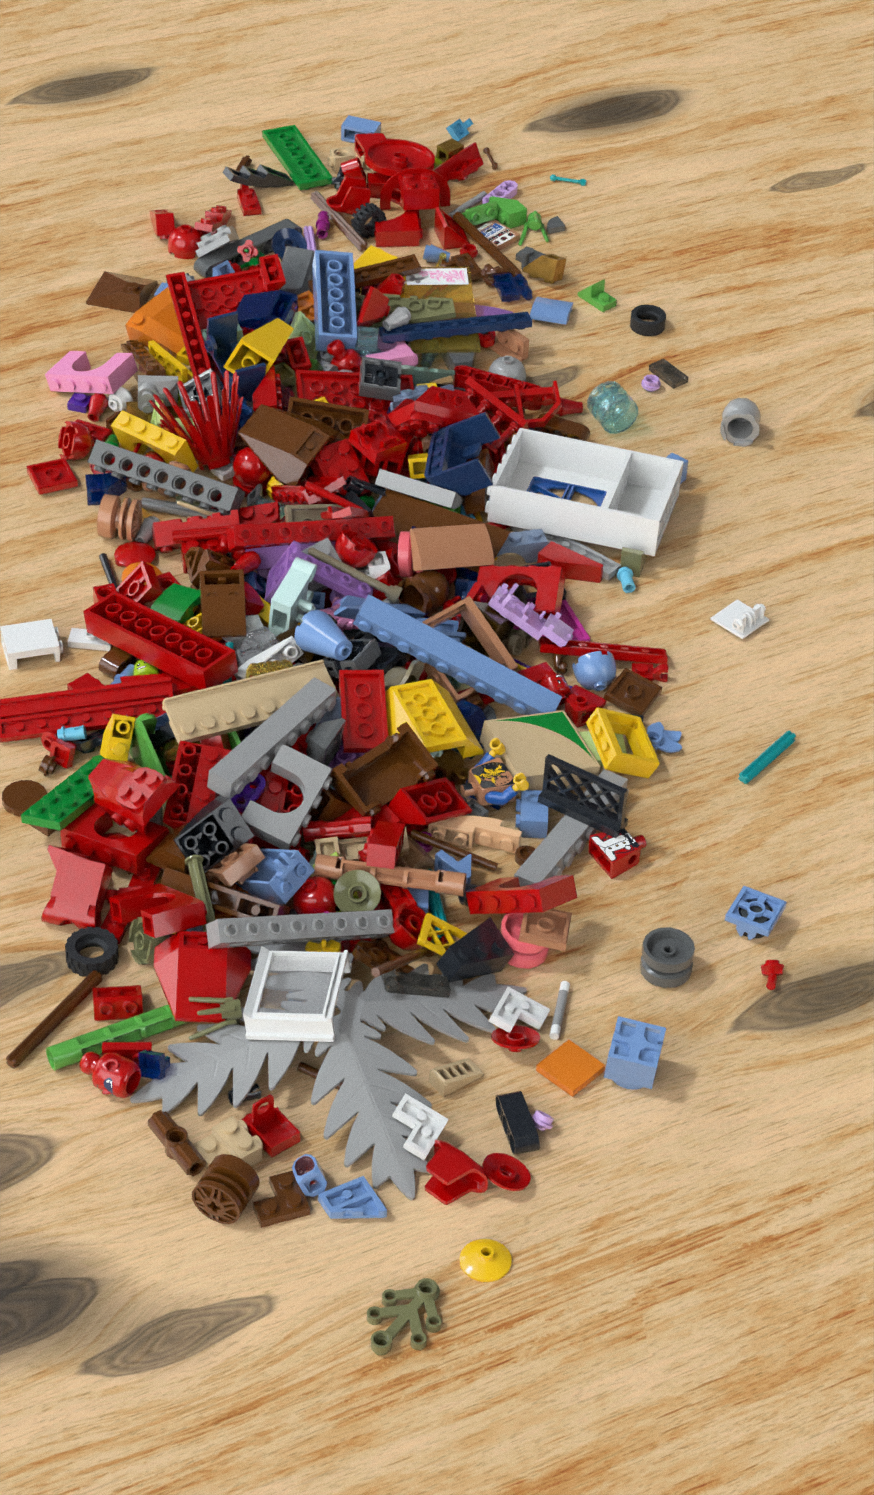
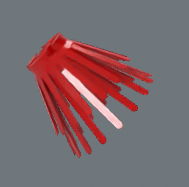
[149,370,243,470]

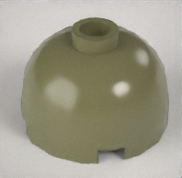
[129,917,172,964]

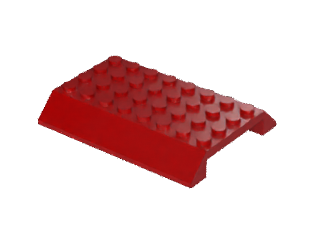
[166,254,311,384]

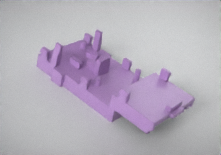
[488,583,574,647]

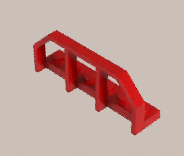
[470,381,561,430]

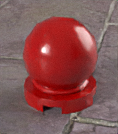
[232,446,271,497]

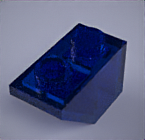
[85,473,127,506]

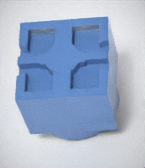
[604,1016,666,1090]

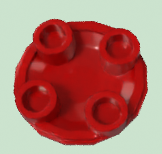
[114,541,156,567]

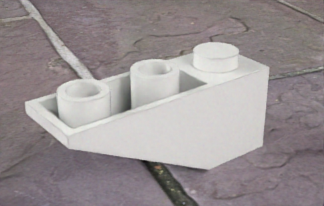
[234,636,304,680]

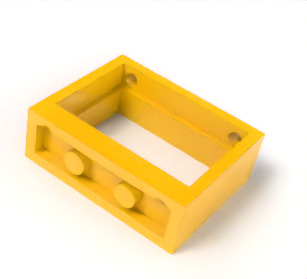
[586,707,660,779]

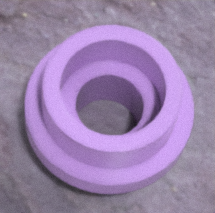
[641,374,661,392]
[531,1110,554,1131]

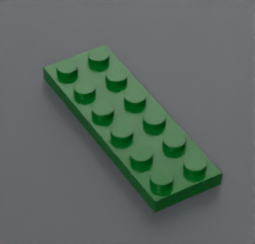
[262,125,332,190]
[21,755,119,831]

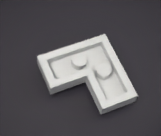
[488,987,550,1033]
[392,1093,449,1160]

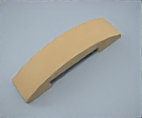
[314,827,409,861]

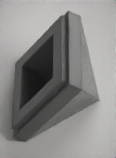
[247,484,265,507]

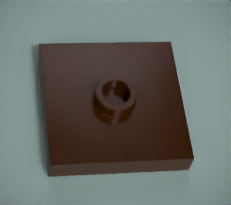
[603,668,663,716]

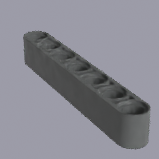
[193,219,303,278]

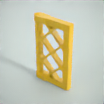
[417,913,467,956]

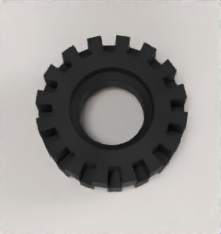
[351,203,386,239]

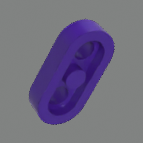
[231,773,266,813]

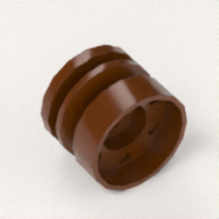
[192,1154,260,1224]

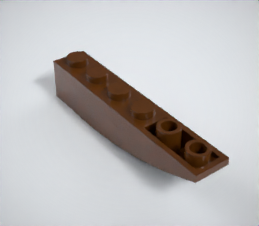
[121,340,166,382]
[160,867,291,918]

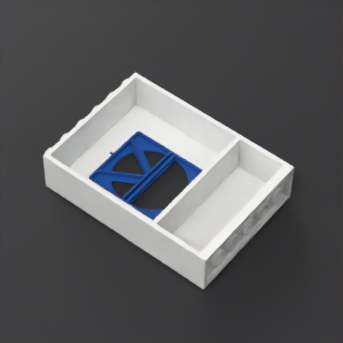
[485,428,684,556]

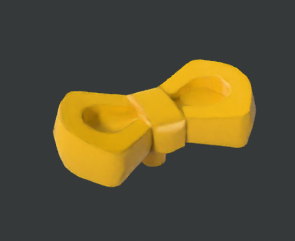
[305,939,341,952]

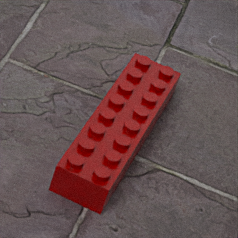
[83,591,238,690]

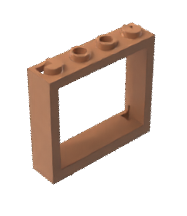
[416,596,518,705]

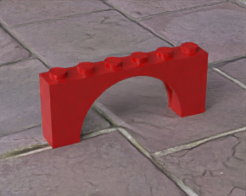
[367,173,423,247]

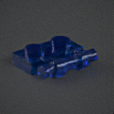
[493,273,532,302]

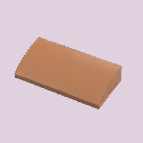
[410,523,494,571]

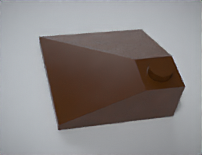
[86,271,158,313]

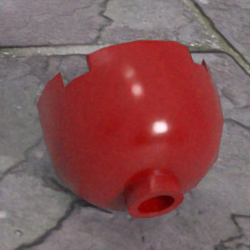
[168,224,202,259]
[58,421,94,461]
[335,529,378,568]
[292,876,337,915]
[389,903,434,951]

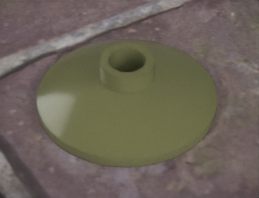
[334,870,381,912]

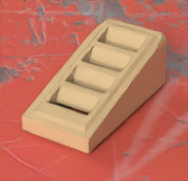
[429,1058,483,1097]

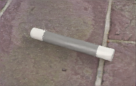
[549,981,570,1040]

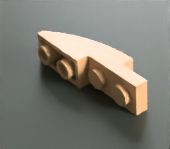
[428,816,522,853]

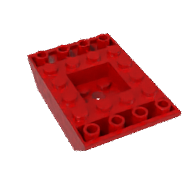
[163,741,303,849]

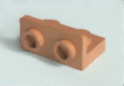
[489,329,529,361]

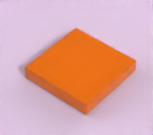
[536,1039,606,1097]

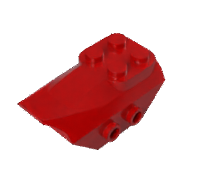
[388,386,479,437]
[88,759,181,834]

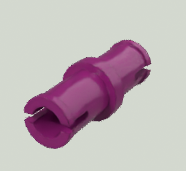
[316,211,330,239]

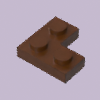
[253,1171,310,1228]

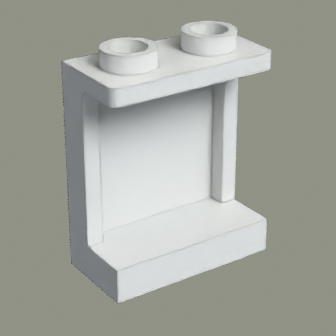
[0,619,63,670]

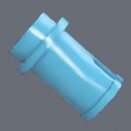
[617,567,636,593]
[57,725,87,742]

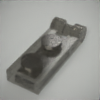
[381,970,451,998]

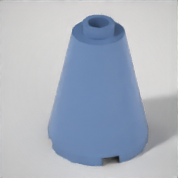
[295,610,352,661]

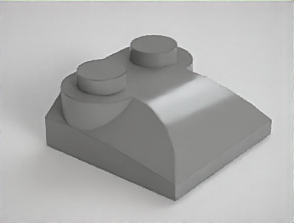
[138,375,178,413]

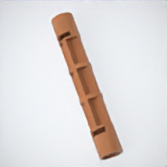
[314,854,466,897]

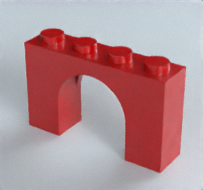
[477,565,566,619]
[61,803,169,875]
[466,875,577,914]
[109,883,207,938]

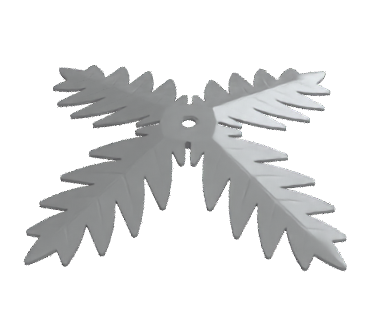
[130,909,527,1201]

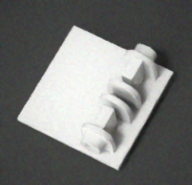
[710,600,769,639]

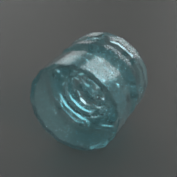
[587,381,638,434]

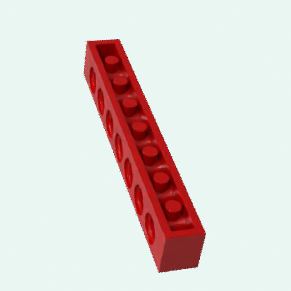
[226,516,395,551]

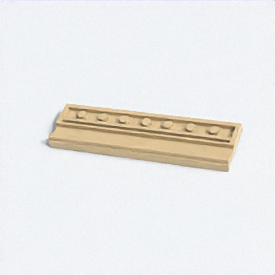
[162,659,339,745]

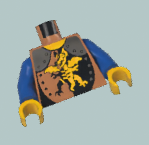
[460,738,529,806]

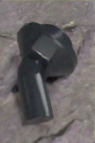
[331,166,344,189]

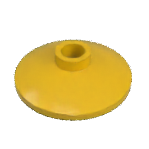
[460,1239,512,1282]

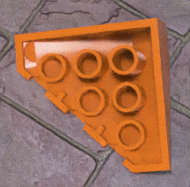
[125,287,184,358]

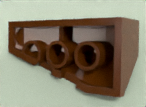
[460,449,495,515]

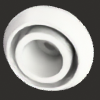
[108,387,133,412]

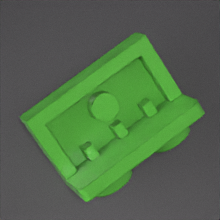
[462,201,498,226]

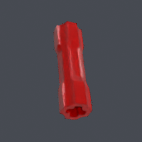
[303,816,375,842]

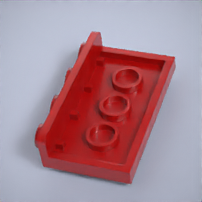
[271,475,346,505]

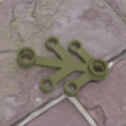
[367,1278,442,1355]

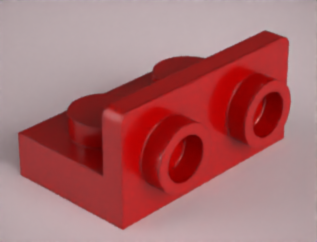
[92,985,143,1021]

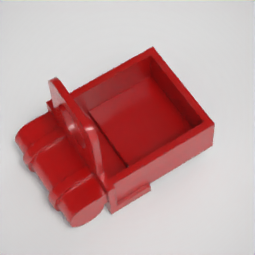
[241,1094,300,1158]

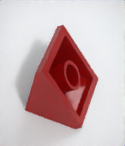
[434,206,470,250]

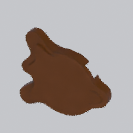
[352,939,414,976]

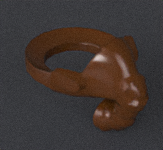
[481,264,511,287]

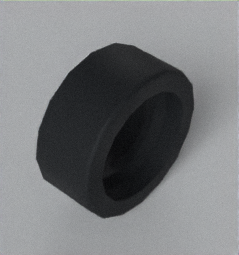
[630,304,666,336]

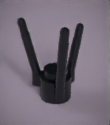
[343,475,386,496]

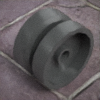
[640,927,695,988]

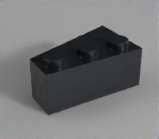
[436,917,514,983]

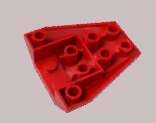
[154,931,251,1023]

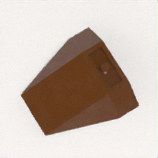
[238,404,339,486]

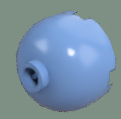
[572,651,616,691]

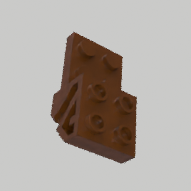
[184,547,236,587]

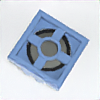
[725,886,787,940]

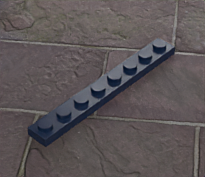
[379,312,532,344]

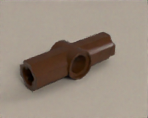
[148,1110,206,1177]

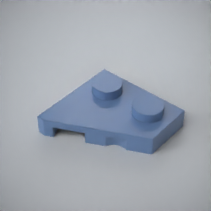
[318,1176,387,1219]

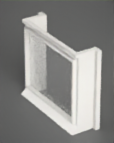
[243,946,352,1042]

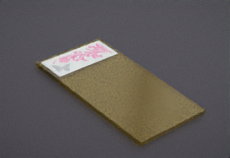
[403,267,481,353]

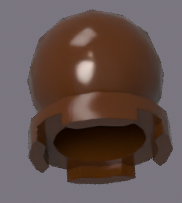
[397,570,450,618]

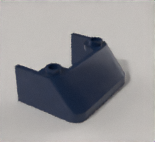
[204,311,266,403]
[424,412,500,496]

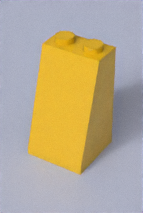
[223,318,294,375]

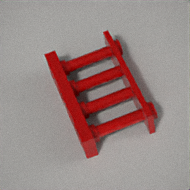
[464,377,529,463]

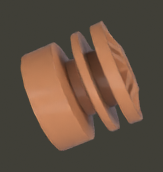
[97,494,142,542]

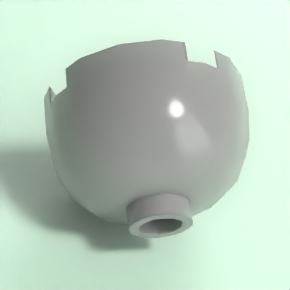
[488,356,526,381]

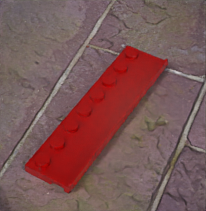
[0,676,174,743]

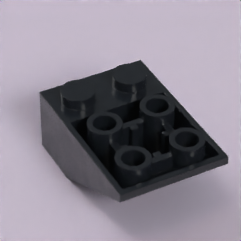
[173,795,254,873]

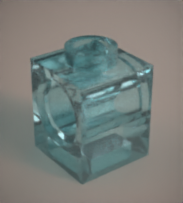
[355,327,378,355]

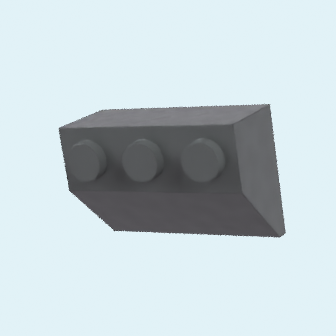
[278,246,315,302]

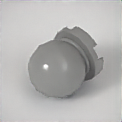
[720,398,761,447]

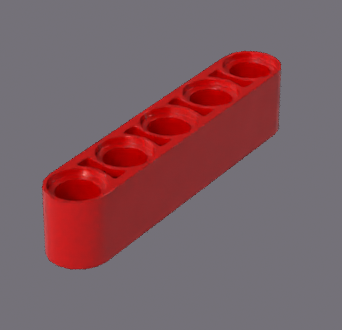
[453,365,542,411]

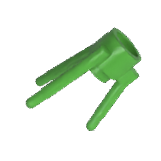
[518,211,549,246]

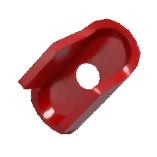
[326,176,371,215]
[425,1140,488,1205]

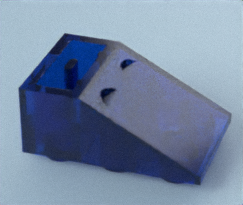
[236,290,298,330]

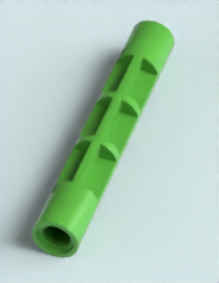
[46,1005,189,1071]

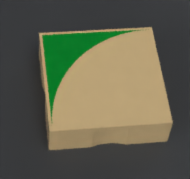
[480,710,600,798]

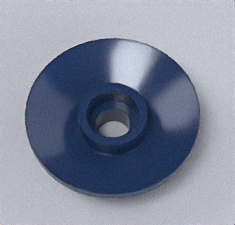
[272,228,307,259]

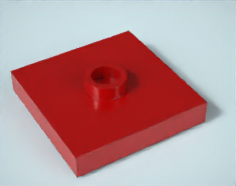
[26,458,78,495]

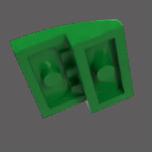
[150,583,201,624]

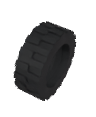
[65,927,119,977]

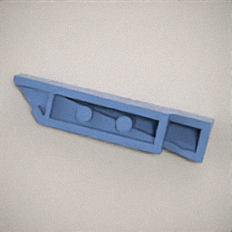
[334,595,425,620]

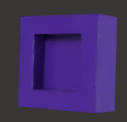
[67,392,91,413]

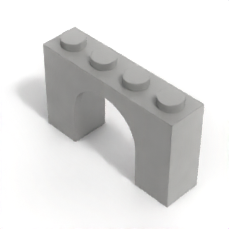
[242,744,333,850]

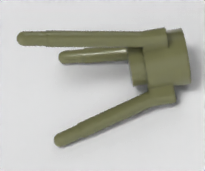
[189,997,242,1040]

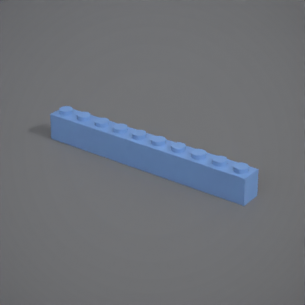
[353,594,562,715]

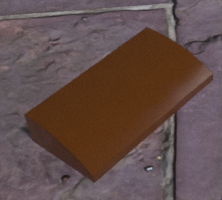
[287,397,369,448]

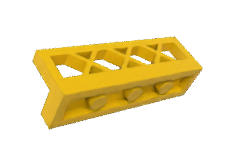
[148,340,193,384]

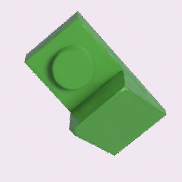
[578,279,617,312]

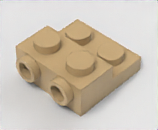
[193,1116,263,1169]

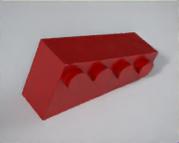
[152,509,240,553]

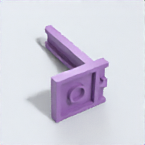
[265,541,373,603]

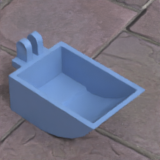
[235,848,315,904]

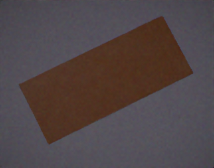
[373,489,511,573]

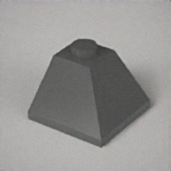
[305,718,346,766]

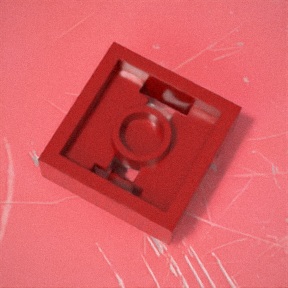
[348,419,407,464]
[116,561,163,605]

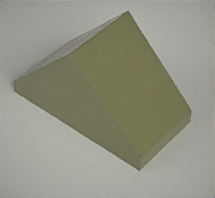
[620,547,647,578]

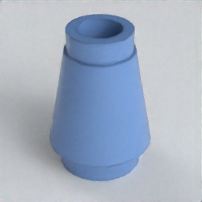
[423,244,450,263]

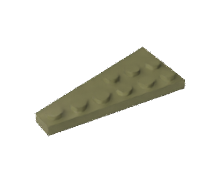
[355,292,456,335]

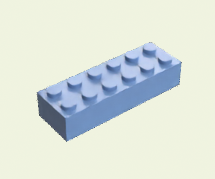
[312,250,357,351]

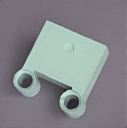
[267,557,317,637]

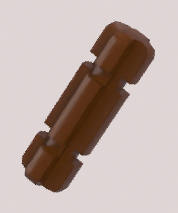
[236,155,252,171]

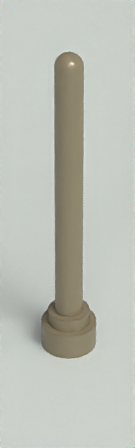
[308,548,403,603]

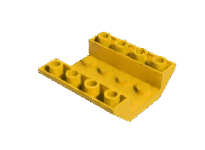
[385,679,484,758]

